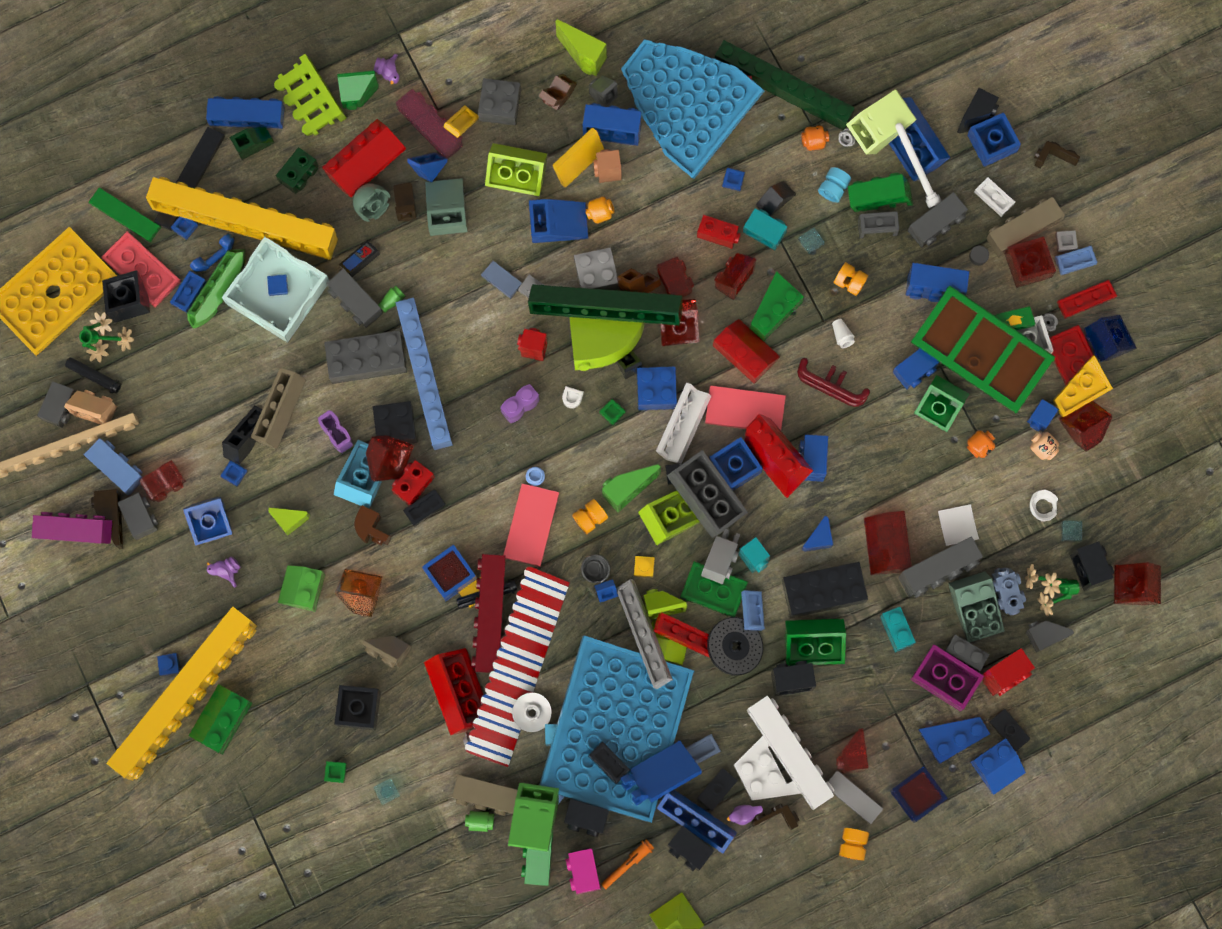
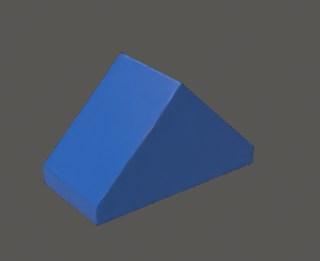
[407,153,448,183]
[802,516,833,552]

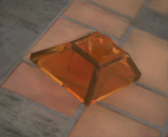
[335,569,383,617]

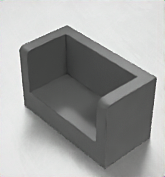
[858,212,899,239]

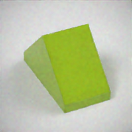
[268,508,310,535]

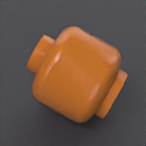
[801,125,829,151]
[966,430,995,458]

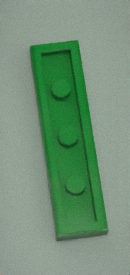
[88,188,161,242]

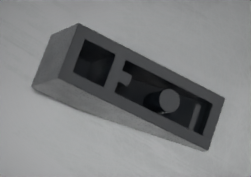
[222,405,262,465]

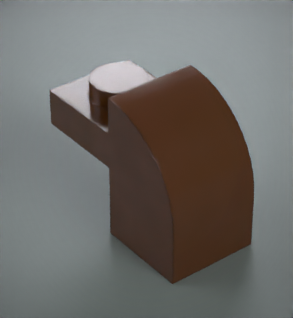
[539,74,577,111]
[617,268,661,293]
[354,505,391,546]

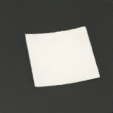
[938,504,979,546]

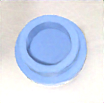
[526,467,545,486]

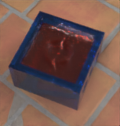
[890,766,948,823]

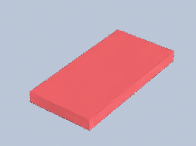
[101,231,181,308]
[705,386,786,430]
[503,484,559,567]

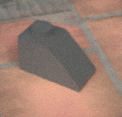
[589,75,618,107]
[1026,620,1074,653]

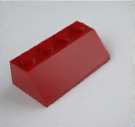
[322,119,406,198]
[744,414,814,498]
[424,648,484,736]

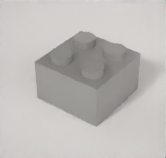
[574,247,619,290]

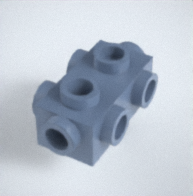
[992,568,1026,615]

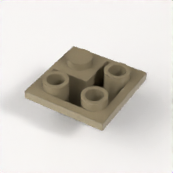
[362,636,411,668]

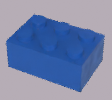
[583,103,641,146]
[905,263,970,302]

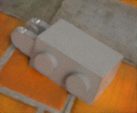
[701,529,740,584]

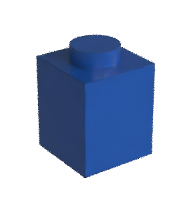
[1027,399,1059,432]

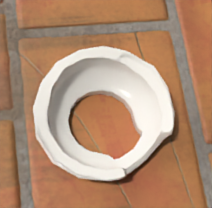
[1029,490,1058,521]

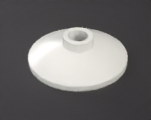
[512,693,552,732]

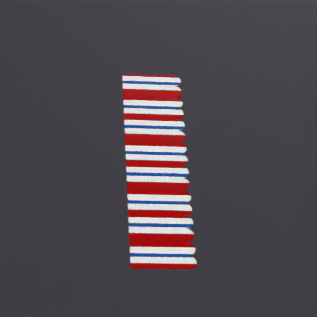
[465,567,570,767]

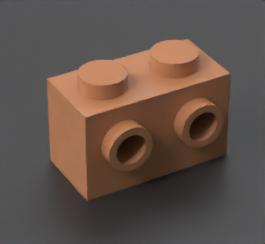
[593,149,621,183]

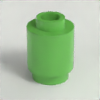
[465,811,494,832]

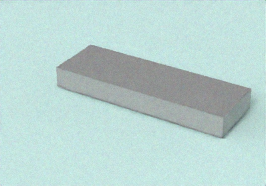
[828,771,883,824]

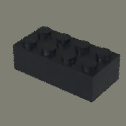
[782,562,868,618]

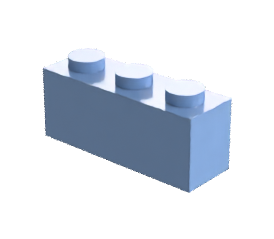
[84,438,145,496]

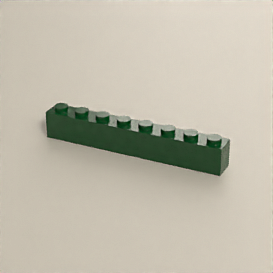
[715,40,855,130]
[528,284,683,325]

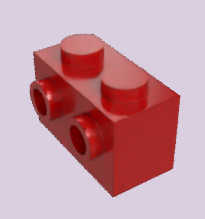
[517,328,548,361]
[392,460,435,506]

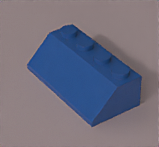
[889,97,951,181]

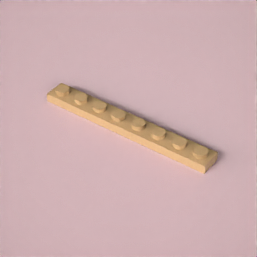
[0,413,140,478]

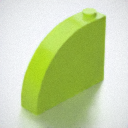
[569,317,645,371]

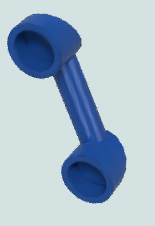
[190,233,234,272]

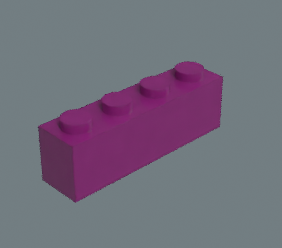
[31,512,112,544]

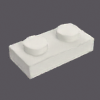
[974,177,1015,217]

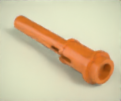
[601,839,654,889]

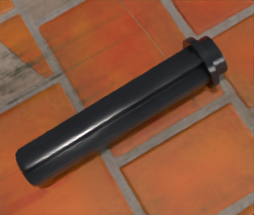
[65,357,122,394]
[457,579,518,609]

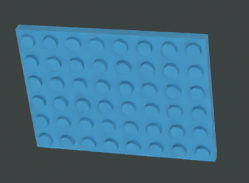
[539,636,694,823]

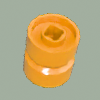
[834,262,869,296]
[572,499,608,534]
[839,828,869,861]

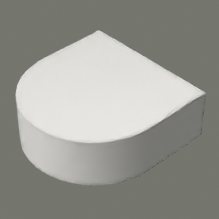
[562,386,584,408]

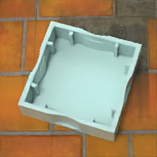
[222,237,329,343]

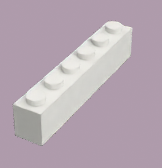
[747,696,834,810]

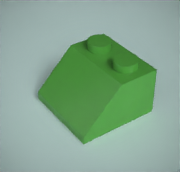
[278,565,325,612]

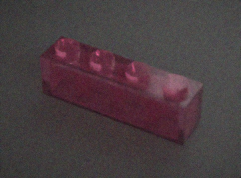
[396,89,463,159]

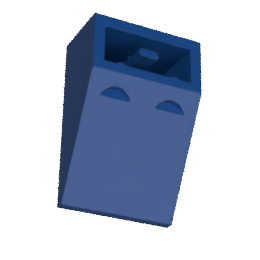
[529,199,588,243]

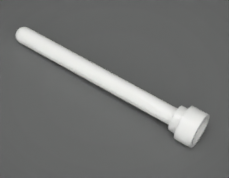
[895,123,942,208]

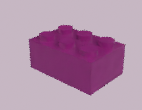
[910,644,984,712]

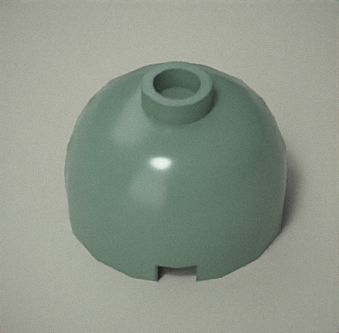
[353,183,390,222]

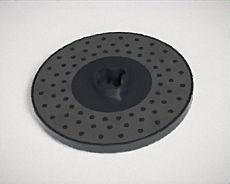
[707,617,763,676]

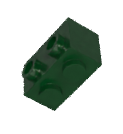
[275,147,318,194]

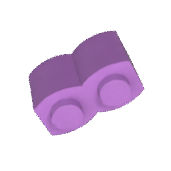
[500,384,539,423]
[318,410,353,453]

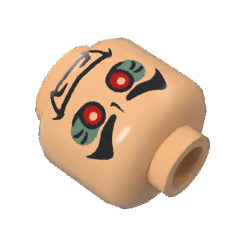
[1030,432,1059,460]

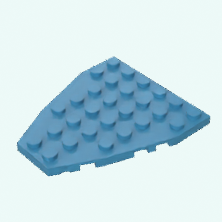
[621,40,765,179]

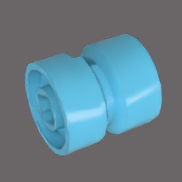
[818,167,851,203]

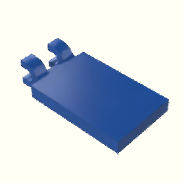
[621,741,702,806]

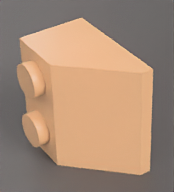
[64,390,117,425]

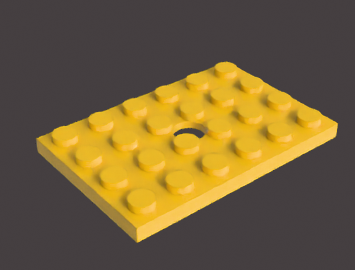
[0,227,117,356]

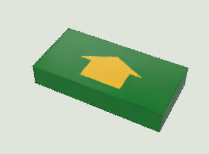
[995,306,1036,330]

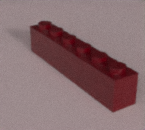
[472,554,506,673]

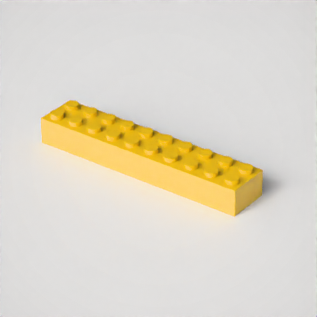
[146,177,338,260]
[106,607,257,781]

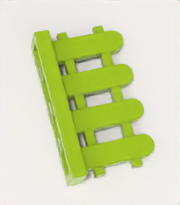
[274,54,347,136]

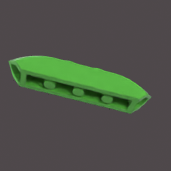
[187,249,245,329]

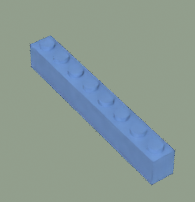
[395,298,453,450]

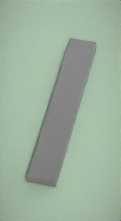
[616,579,673,689]

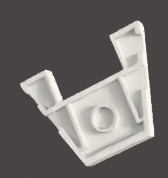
[734,736,801,801]

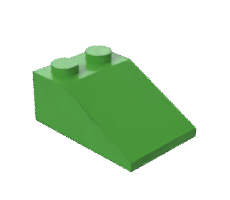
[602,464,661,513]

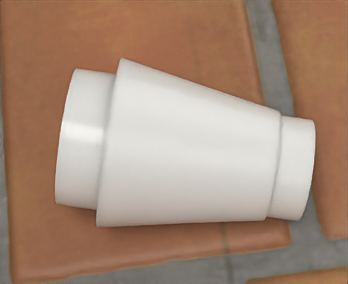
[832,319,855,348]

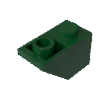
[230,127,274,160]

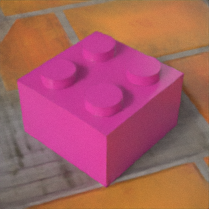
[565,849,601,895]

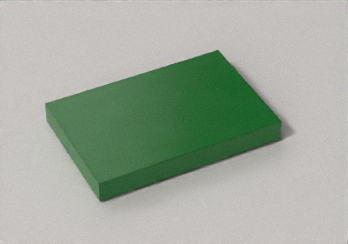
[680,561,748,617]

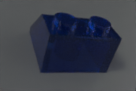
[1084,315,1137,362]

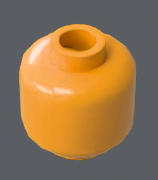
[586,196,615,224]

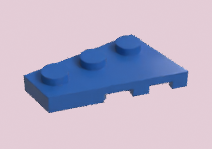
[919,717,990,764]

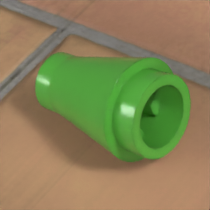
[378,285,406,313]

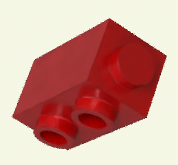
[697,215,741,249]

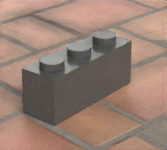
[908,192,968,248]
[327,268,383,328]

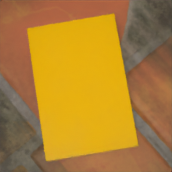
[553,128,604,188]

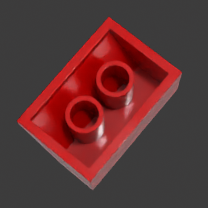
[713,319,780,384]

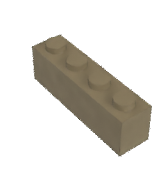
[986,197,1065,257]
[250,368,306,449]
[452,775,518,816]

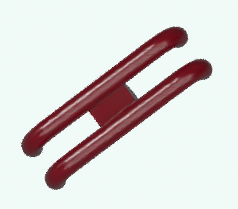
[797,358,870,407]

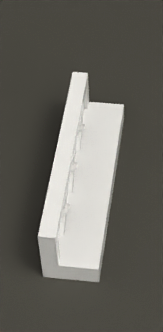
[656,383,711,464]

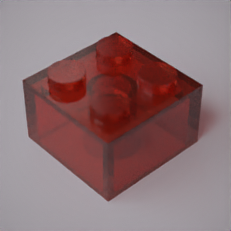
[1004,237,1056,288]

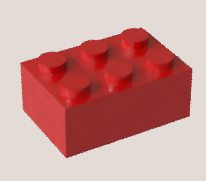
[982,648,1035,696]

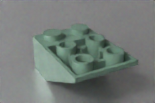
[425,178,468,236]
[948,572,1005,643]

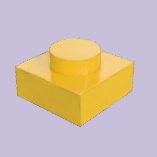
[634,556,655,578]

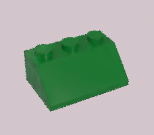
[785,619,846,666]
[189,684,252,755]

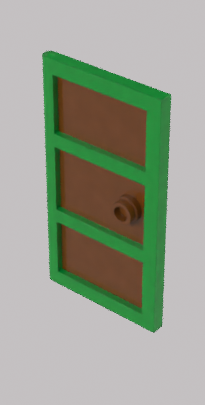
[911,286,1055,414]

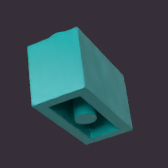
[743,208,788,251]
[739,537,770,573]
[880,607,916,653]

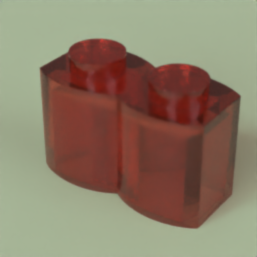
[656,256,694,297]
[139,460,186,502]

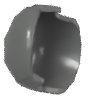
[581,554,611,583]

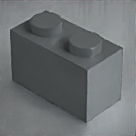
[37,381,76,428]
[118,493,158,540]
[945,635,990,673]

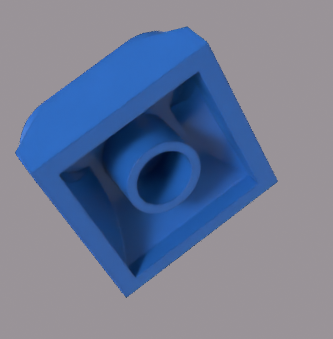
[183,497,233,546]

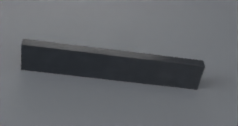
[154,127,225,231]

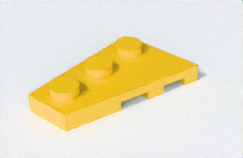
[1053,356,1113,417]

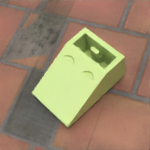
[846,90,917,154]

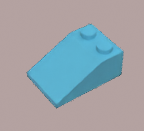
[334,440,393,508]

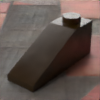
[91,489,123,549]

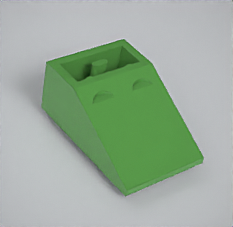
[508,783,559,852]

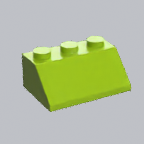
[485,143,548,196]

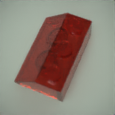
[864,511,912,575]

